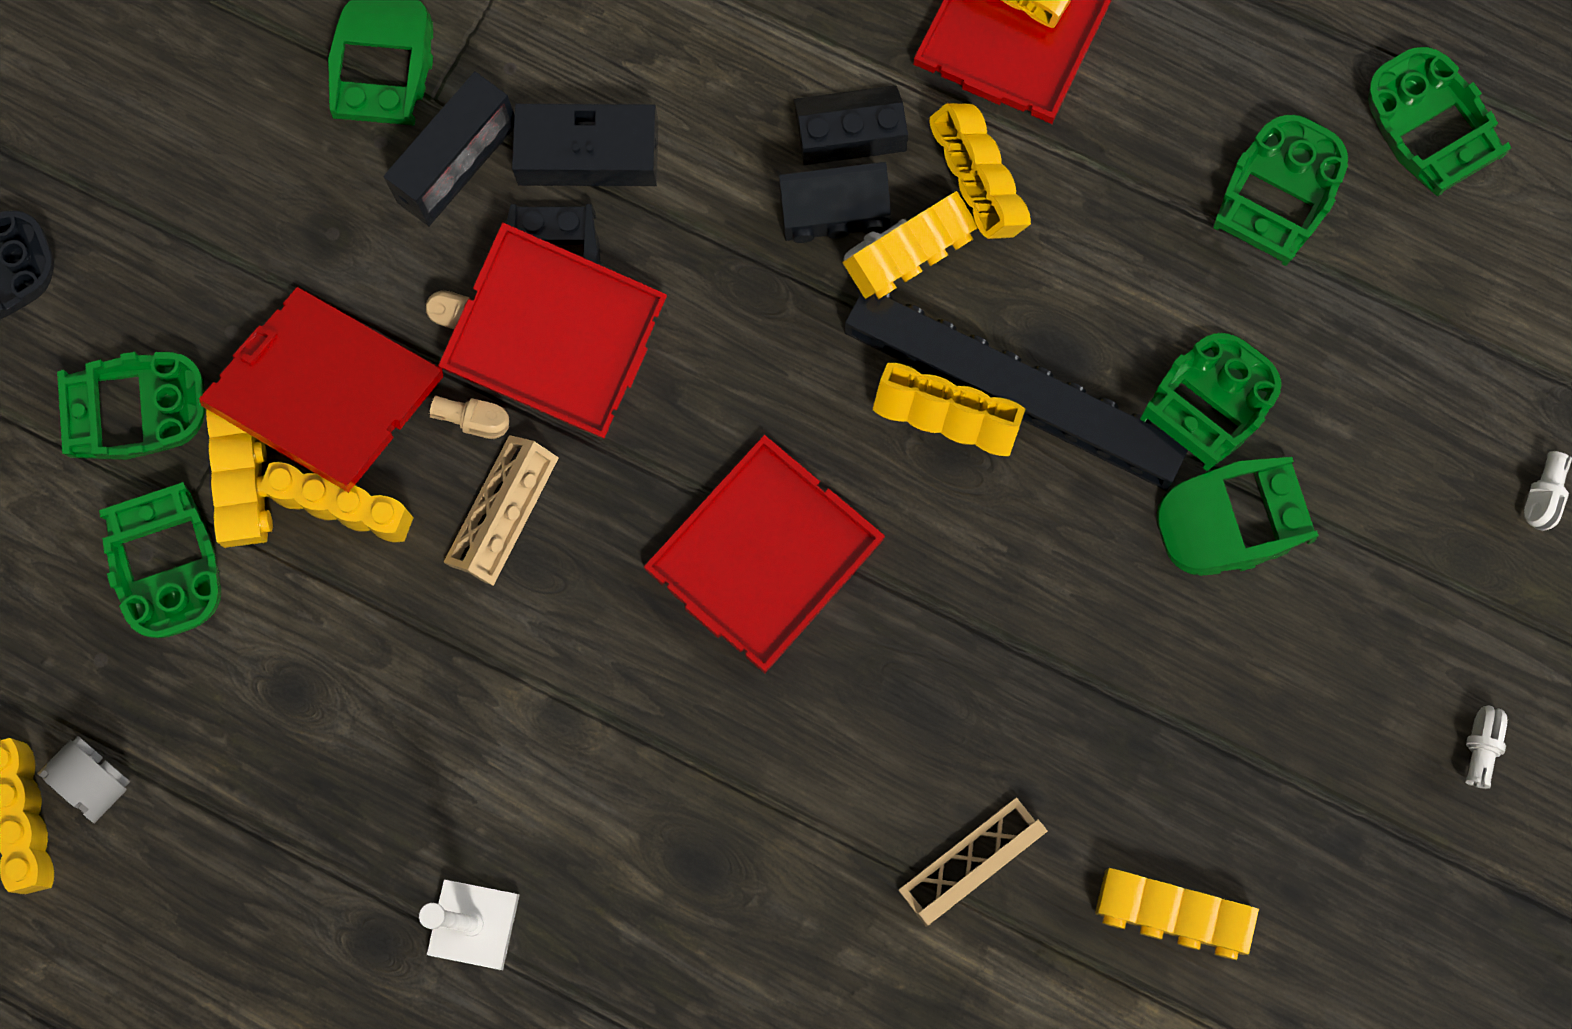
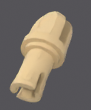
[426,290,473,329]
[430,395,509,439]

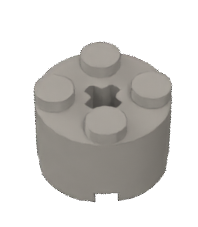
[37,736,130,824]

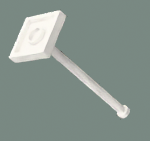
[419,880,519,970]

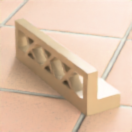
[444,435,559,586]
[898,798,1048,927]

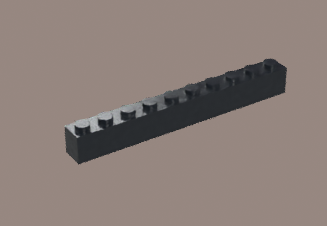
[845,293,1188,491]

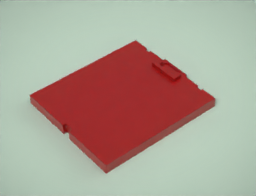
[913,0,1112,124]
[438,222,667,439]
[199,287,443,493]
[644,435,885,673]

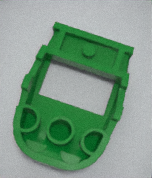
[328,0,434,126]
[1368,47,1511,197]
[1213,115,1348,266]
[1140,333,1282,471]
[57,352,206,460]
[1157,457,1319,576]
[99,482,221,638]

